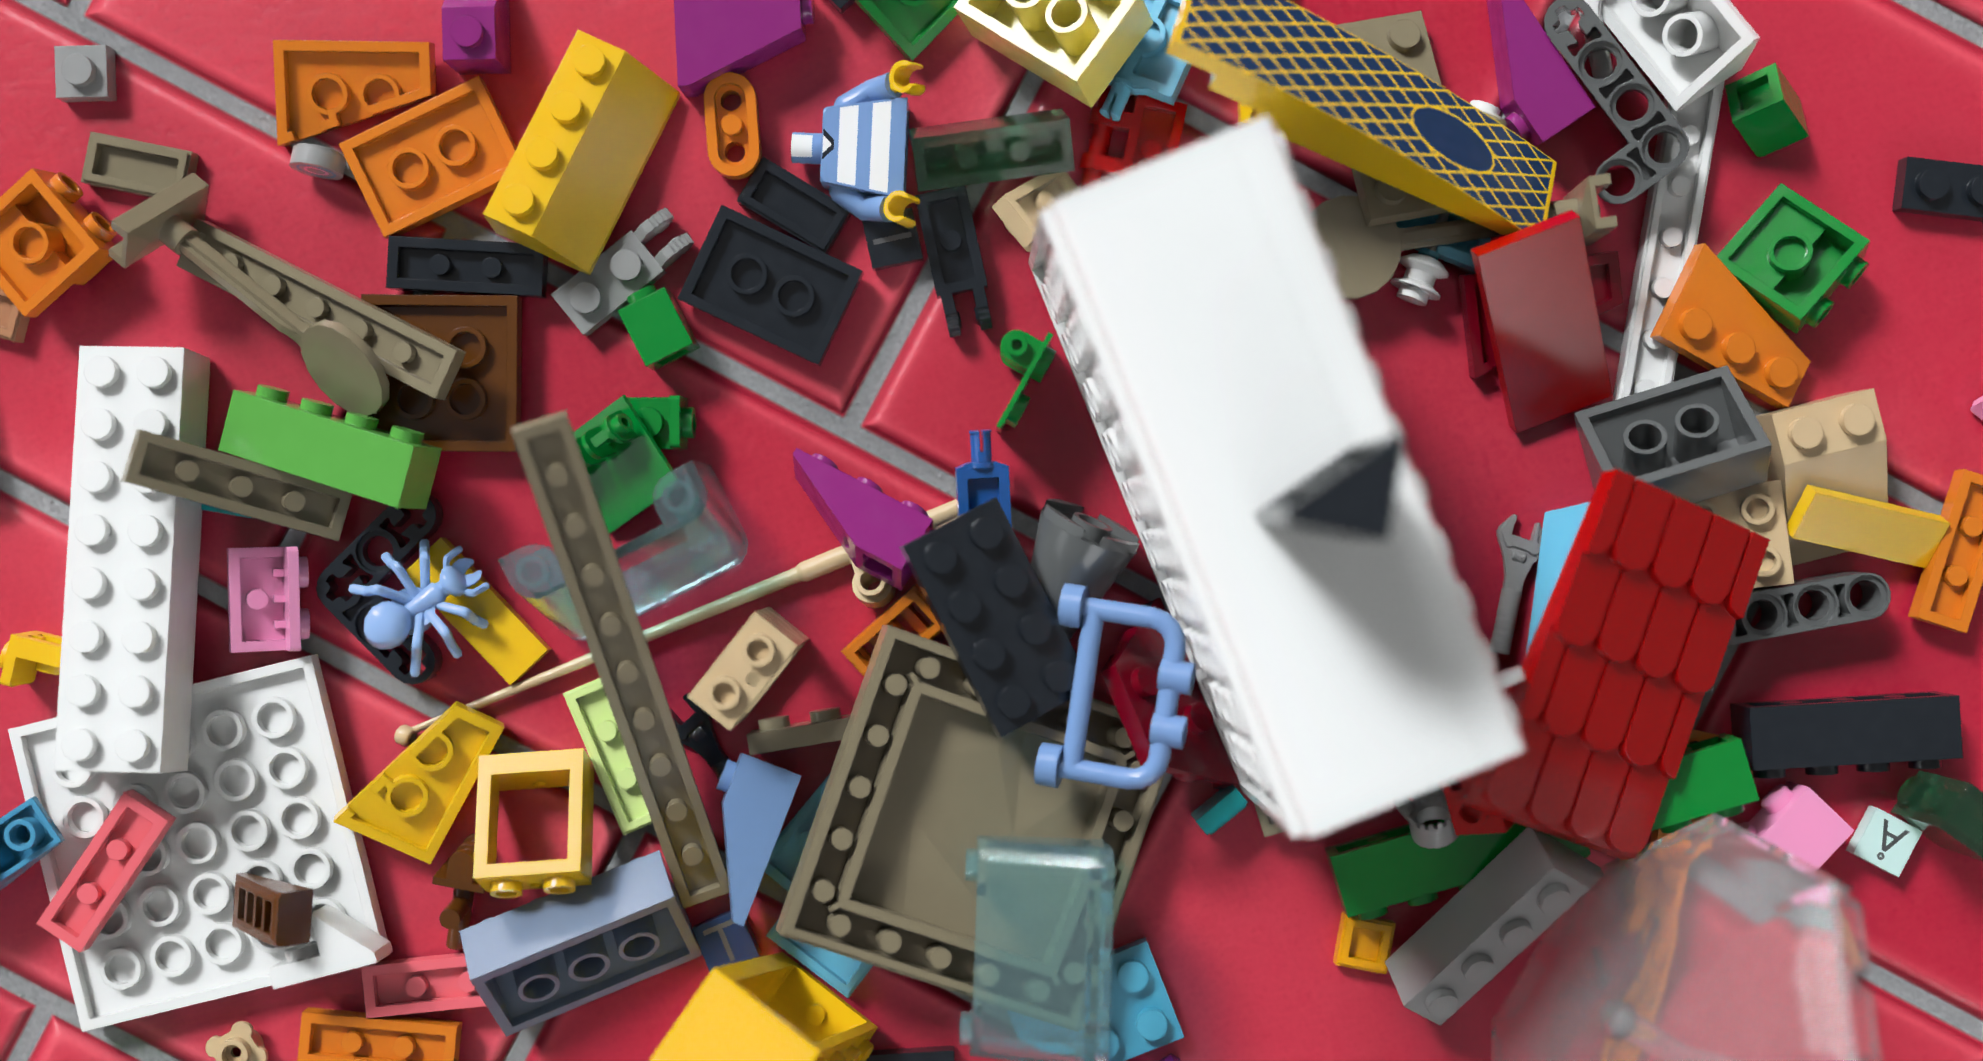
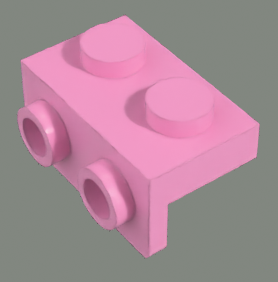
[227,546,310,653]

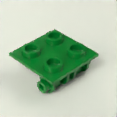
[996,330,1057,433]
[574,395,682,534]

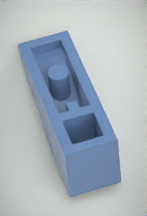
[716,753,802,927]

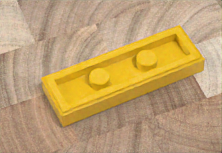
[1787,484,1950,568]
[406,537,551,685]

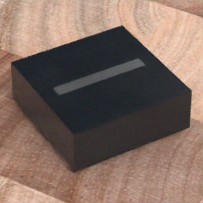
[862,207,924,271]

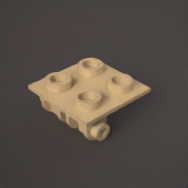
[1694,480,1795,588]

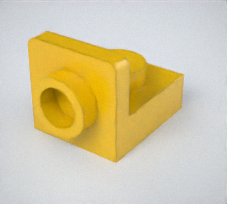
[0,630,62,687]

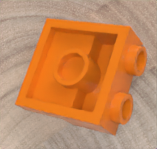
[0,168,117,318]

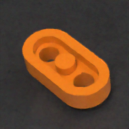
[704,72,762,180]

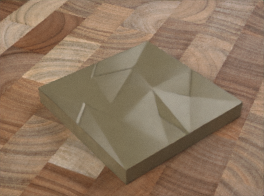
[775,625,1165,1032]

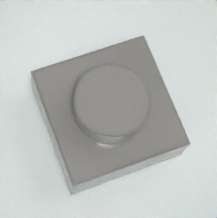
[54,45,117,102]

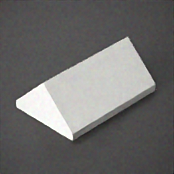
[1601,0,1760,111]

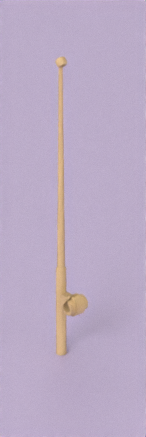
[394,499,957,747]

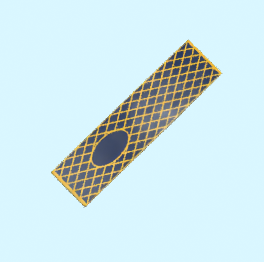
[1166,0,1557,236]

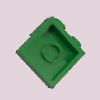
[1717,183,1870,334]

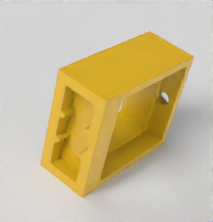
[473,748,594,898]

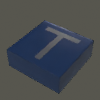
[692,910,761,973]

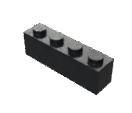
[1730,691,1963,779]

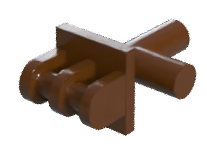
[432,833,485,950]

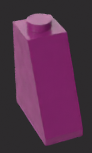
[674,0,814,97]

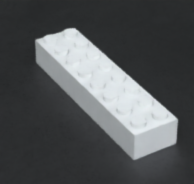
[54,346,210,773]

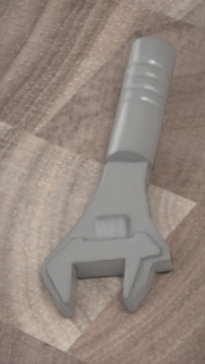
[1490,514,1542,655]

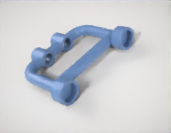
[1034,583,1196,790]

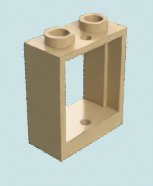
[687,607,809,731]

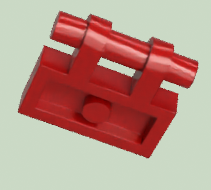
[1078,88,1188,190]

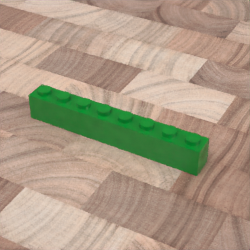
[1324,733,1760,920]

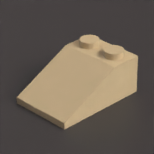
[1756,388,1888,566]

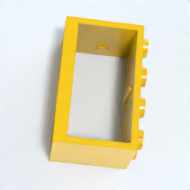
[649,952,878,1061]

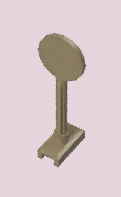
[109,173,389,416]
[1313,173,1618,300]

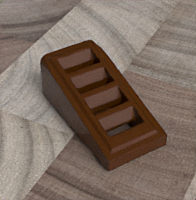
[232,873,313,947]

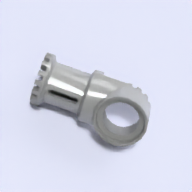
[1395,786,1459,848]

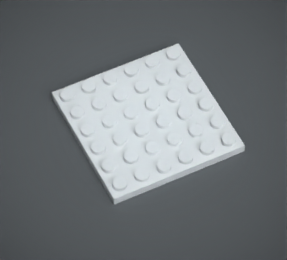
[8,654,391,1032]

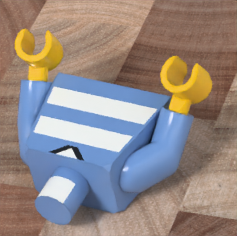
[791,60,925,228]

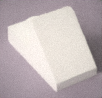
[268,905,393,989]

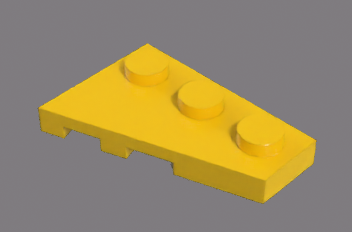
[333,701,504,864]

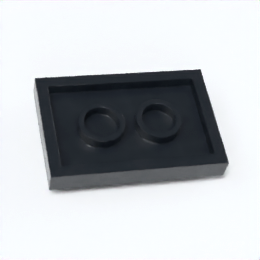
[677,205,864,366]

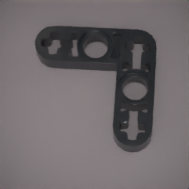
[316,494,443,685]

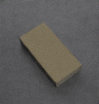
[81,131,199,197]

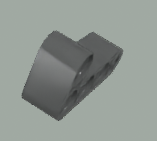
[1544,0,1689,204]

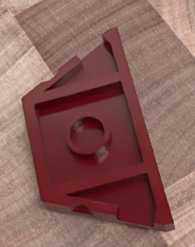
[1101,598,1239,790]

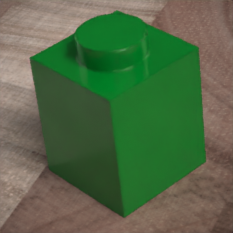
[617,285,700,371]

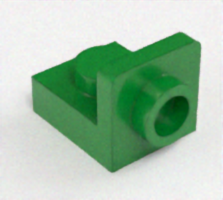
[627,395,696,450]

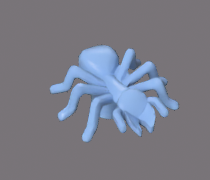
[348,539,490,677]

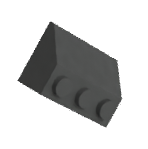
[1574,365,1772,504]

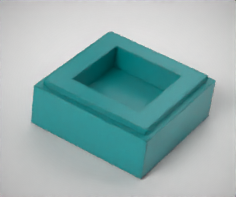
[1191,785,1248,835]

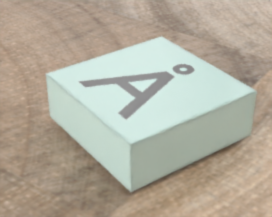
[1846,805,1923,877]

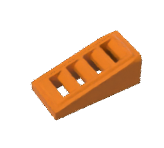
[841,583,942,676]

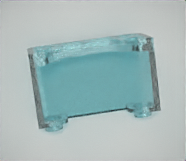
[498,461,748,641]
[959,835,1114,1061]

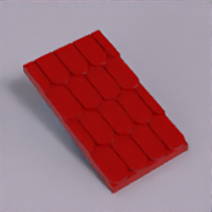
[1464,469,1770,859]

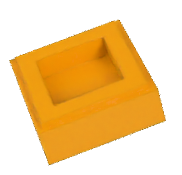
[1333,911,1396,974]

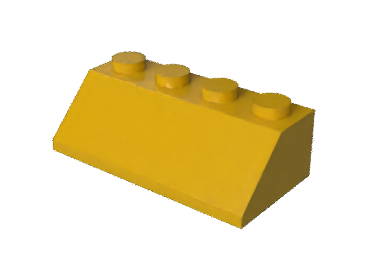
[483,30,681,276]

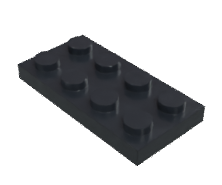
[899,497,1077,738]

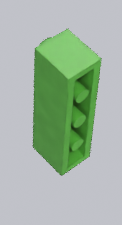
[218,384,442,509]

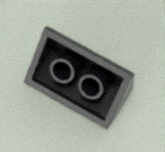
[1253,433,1405,541]

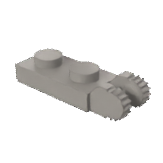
[551,208,694,337]

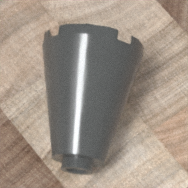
[1031,499,1140,640]

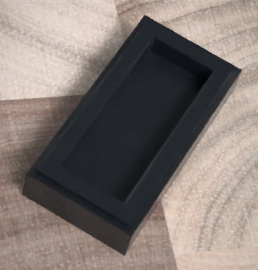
[736,157,852,254]

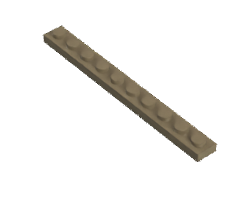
[511,410,729,909]

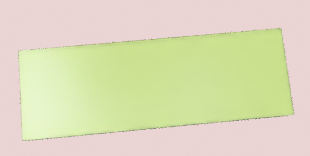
[563,678,652,836]

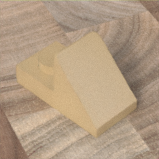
[992,163,1080,252]

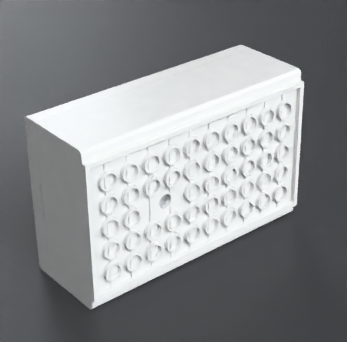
[1028,115,1526,838]

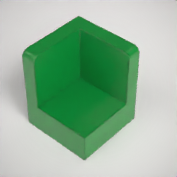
[1725,62,1809,157]

